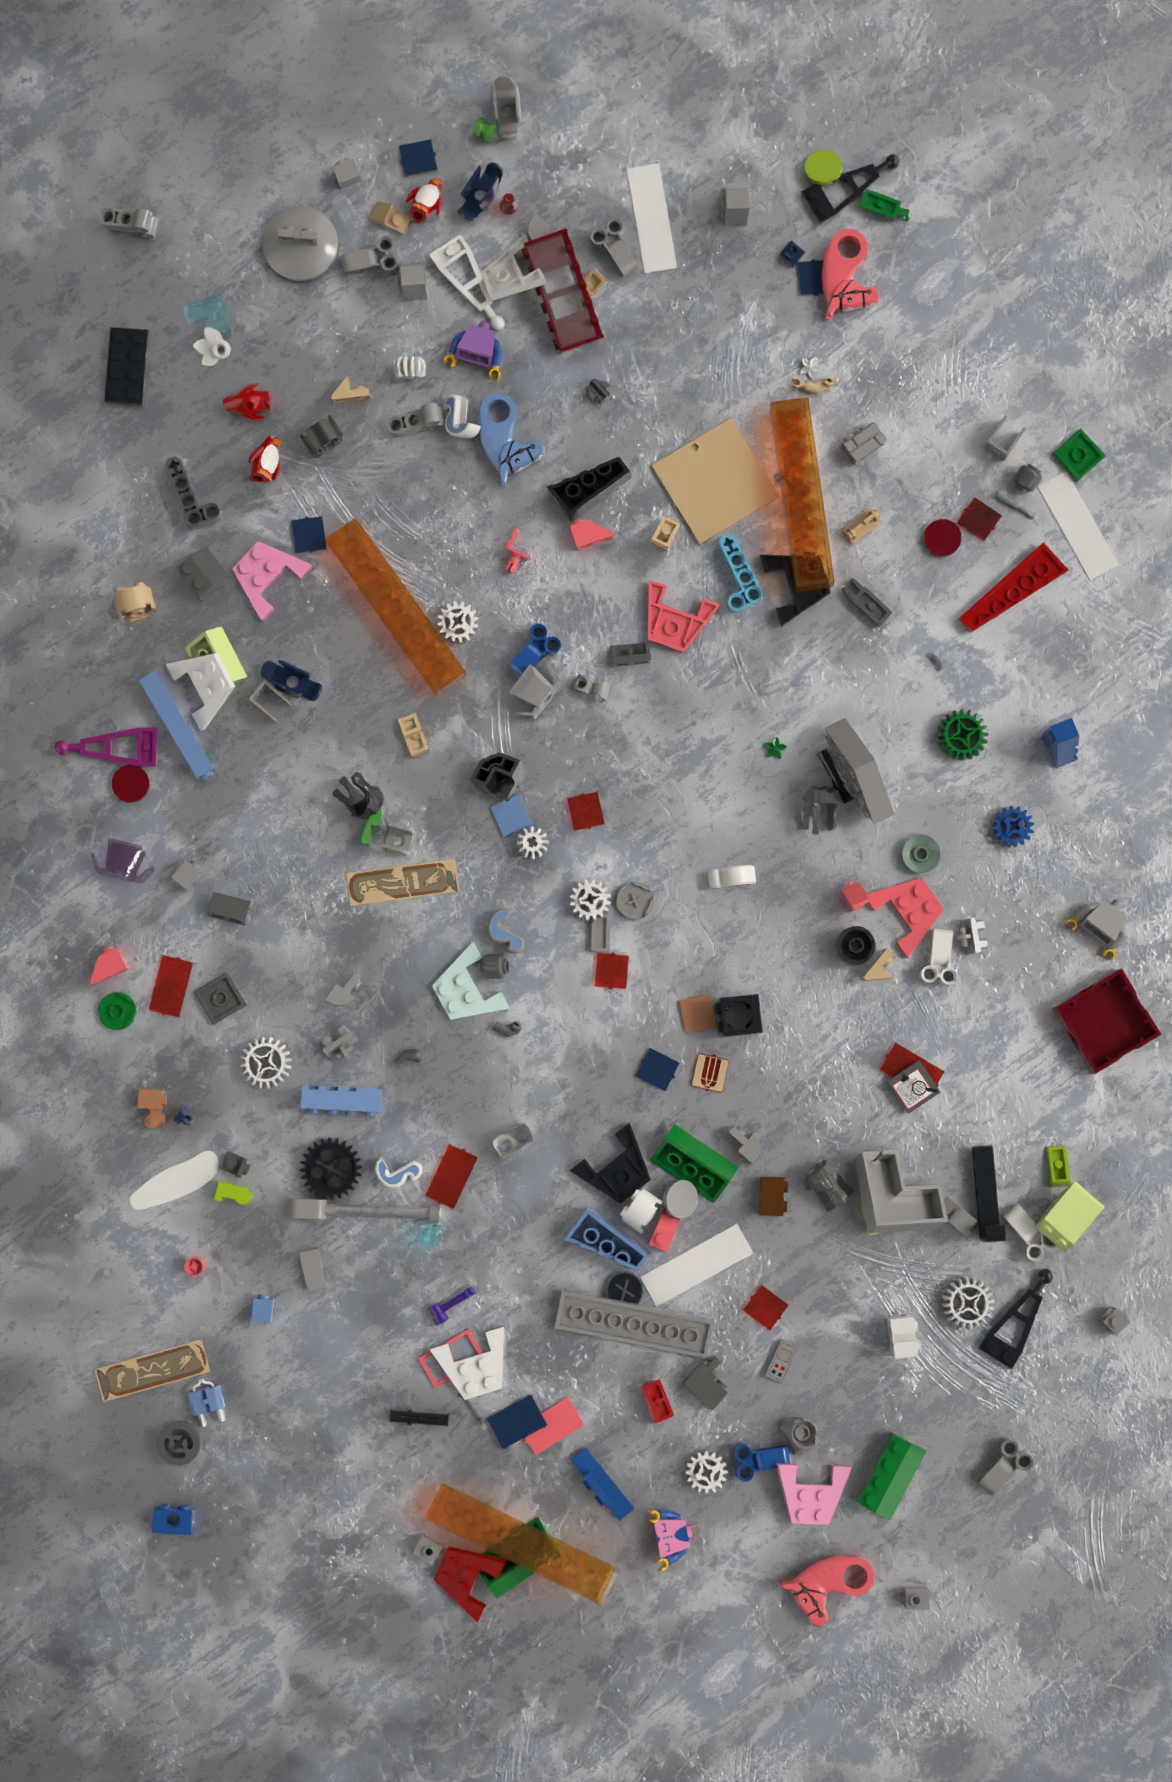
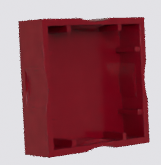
[1052,968,1162,1074]

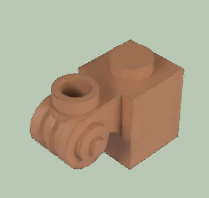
[137,1089,167,1128]

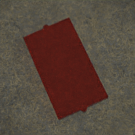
[148,955,193,1017]
[880,1043,945,1087]
[425,1144,478,1209]

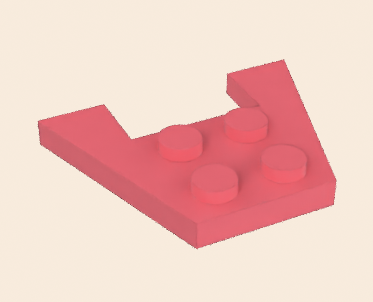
[648,580,721,653]
[867,878,944,958]

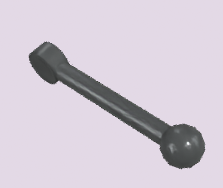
[458,1391,485,1425]

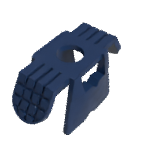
[458,162,504,221]
[260,660,323,701]

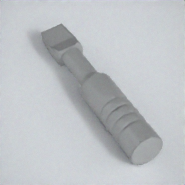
[997,491,1036,519]

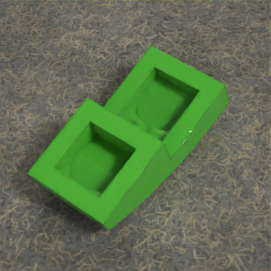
[361,807,383,845]

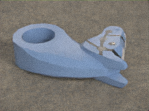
[478,392,545,486]

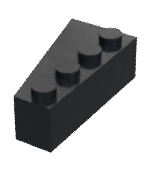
[546,457,632,522]

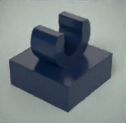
[779,240,805,268]

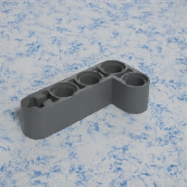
[165,457,222,530]

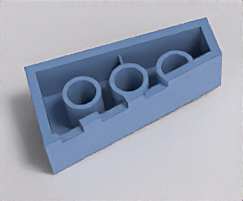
[301,1085,382,1116]
[564,1206,651,1271]

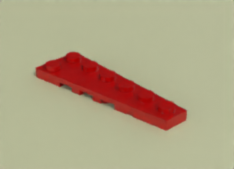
[959,542,1069,633]

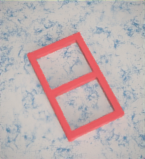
[417,1329,482,1388]

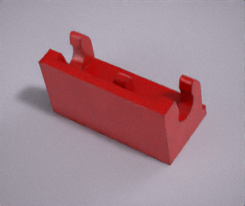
[638,1379,674,1423]

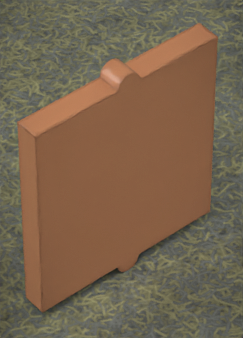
[679,995,717,1033]

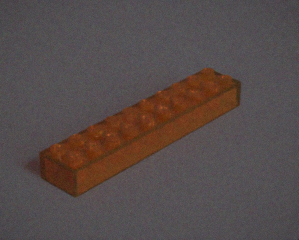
[770,397,835,592]
[325,518,467,697]
[425,1483,619,1606]

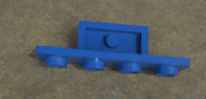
[571,1448,634,1521]

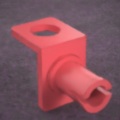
[504,528,531,573]

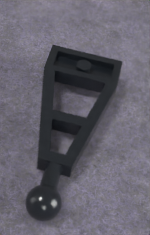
[801,154,900,225]
[978,1269,1054,1369]

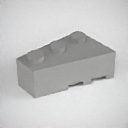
[720,188,750,225]
[397,262,427,301]

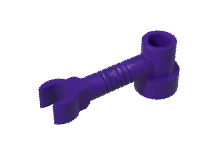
[428,1286,476,1326]

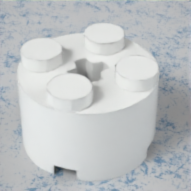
[620,1188,663,1234]

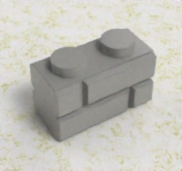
[842,422,887,465]

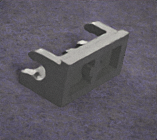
[611,642,651,667]
[208,892,251,926]

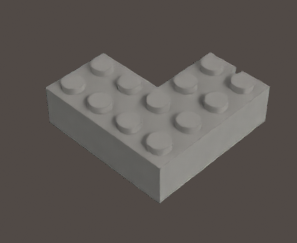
[825,718,894,824]
[854,1150,948,1233]

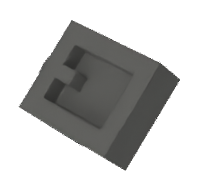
[220,1151,250,1178]

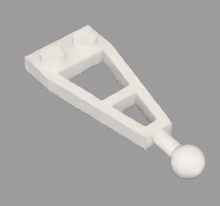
[429,234,505,331]

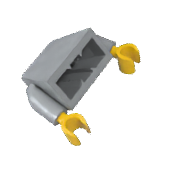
[1066,899,1126,960]

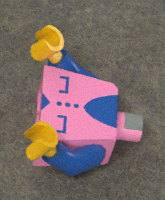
[647,1509,700,1571]

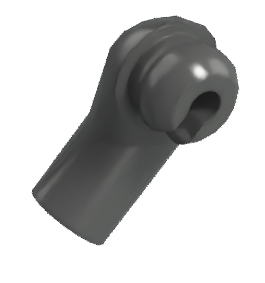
[492,1021,522,1037]
[394,1049,423,1068]

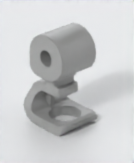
[573,675,612,701]

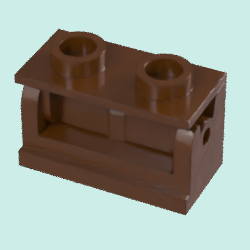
[759,1176,788,1216]

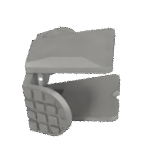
[491,75,521,138]
[510,664,563,719]

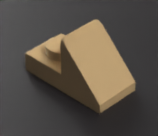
[369,202,411,235]
[331,376,371,404]
[650,516,681,551]
[861,948,893,981]

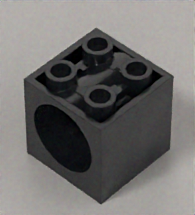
[715,994,763,1038]

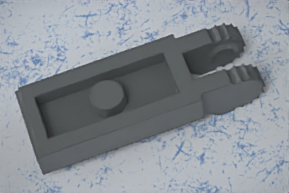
[841,578,892,627]

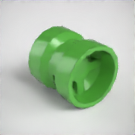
[472,117,498,143]

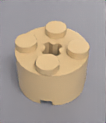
[113,582,156,622]

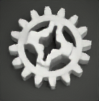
[437,601,479,643]
[570,879,611,921]
[685,1450,728,1494]

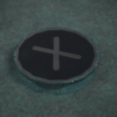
[605,1271,644,1304]

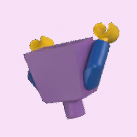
[444,321,502,379]

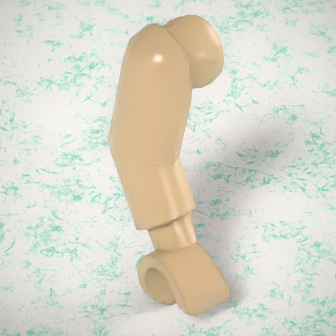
[791,376,834,394]

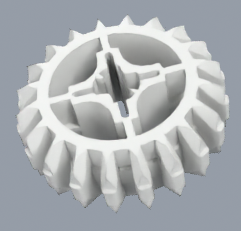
[240,1037,292,1089]
[942,1277,995,1330]

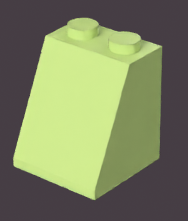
[1035,1181,1104,1252]

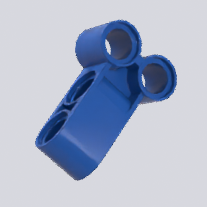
[507,623,562,678]
[733,1443,791,1482]

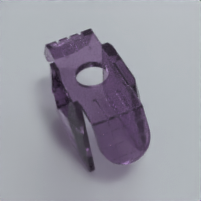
[91,838,155,884]

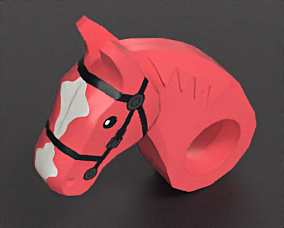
[822,229,880,320]
[780,1554,875,1627]

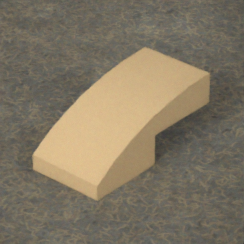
[567,268,608,309]
[398,713,430,758]

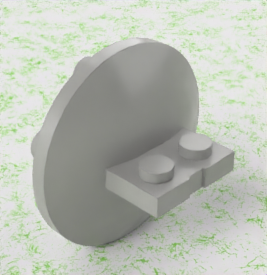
[262,206,338,281]

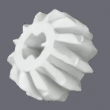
[394,356,426,379]
[516,826,549,859]

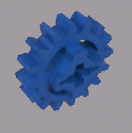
[992,805,1034,847]

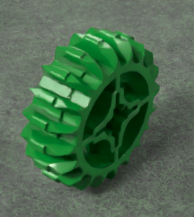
[936,709,989,761]

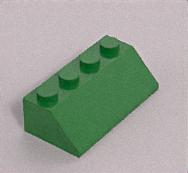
[650,1124,739,1203]
[856,1432,926,1520]
[480,1517,562,1598]

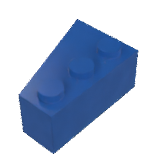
[1041,718,1079,769]

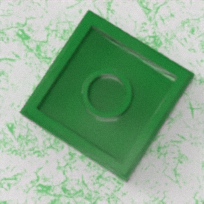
[1052,428,1106,482]

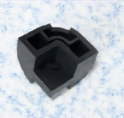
[470,752,524,802]

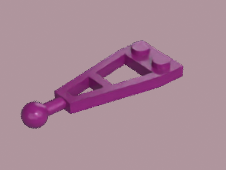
[54,728,158,767]

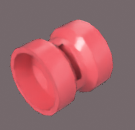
[184,1256,206,1277]

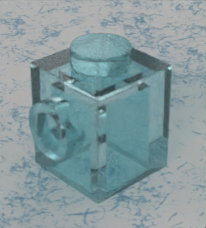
[416,1223,444,1251]

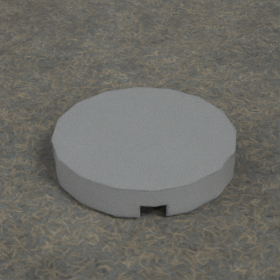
[616,882,654,920]
[663,1180,698,1219]

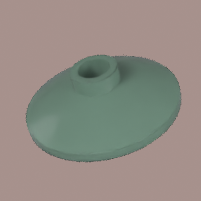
[902,835,941,873]

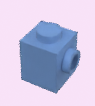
[251,1294,274,1323]

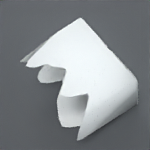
[493,1123,534,1158]

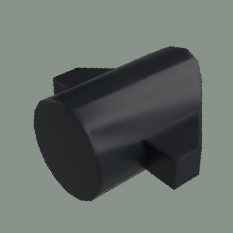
[586,378,611,404]

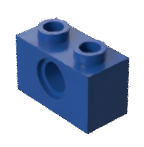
[152,1504,195,1535]

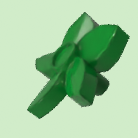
[765,737,787,759]

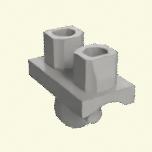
[955,918,988,955]
[321,1026,359,1060]

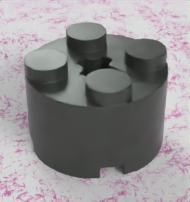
[299,415,344,457]
[835,926,876,966]

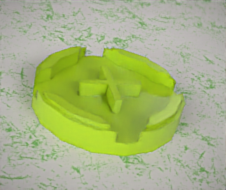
[805,150,842,185]

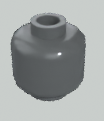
[1014,463,1042,493]
[480,954,510,979]

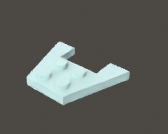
[432,942,510,1020]

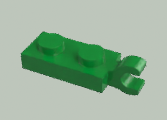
[859,188,912,222]

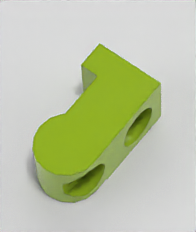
[214,1180,253,1205]

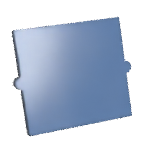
[490,794,533,837]

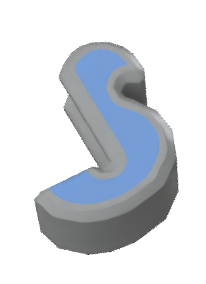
[487,908,525,954]

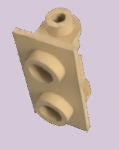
[841,507,882,545]

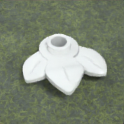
[193,327,231,366]

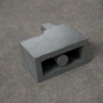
[683,1356,728,1410]

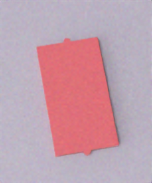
[525,1397,584,1455]

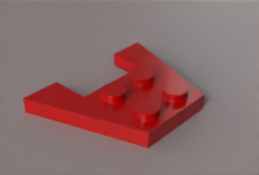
[433,1546,507,1623]

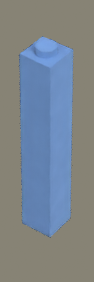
[139,671,216,781]

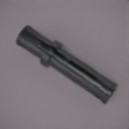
[816,748,854,804]
[390,1409,449,1427]

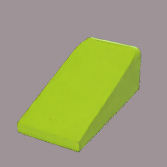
[1047,1145,1071,1188]

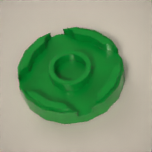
[98,992,137,1030]

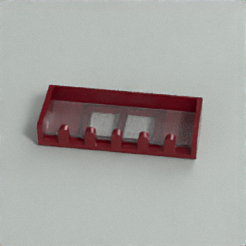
[521,228,604,354]

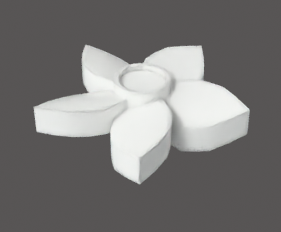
[800,357,823,380]

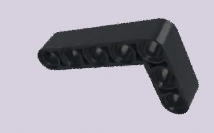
[972,1145,1006,1243]

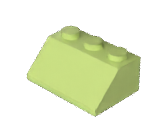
[185,626,247,686]

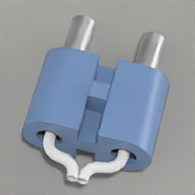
[187,1379,226,1427]

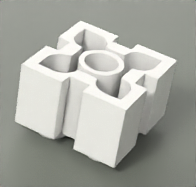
[886,1314,921,1359]

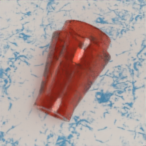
[500,193,518,214]

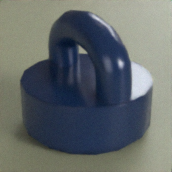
[173,1106,193,1125]

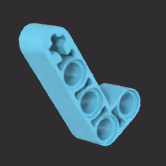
[719,534,762,614]

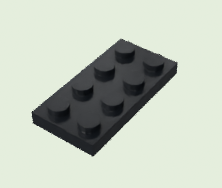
[104,327,149,406]

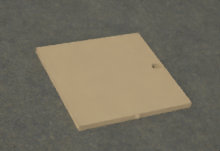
[652,418,780,545]

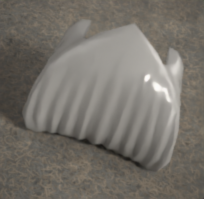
[781,1417,817,1455]

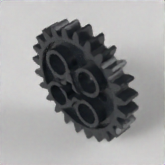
[299,1137,363,1200]

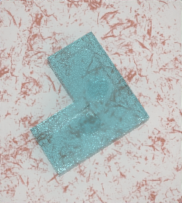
[185,295,231,335]

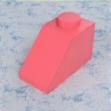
[570,519,613,551]
[840,881,871,912]
[90,946,129,986]
[648,1208,681,1252]

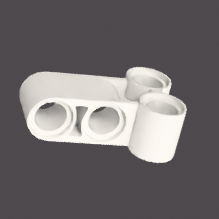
[919,928,958,986]
[1003,1204,1056,1261]

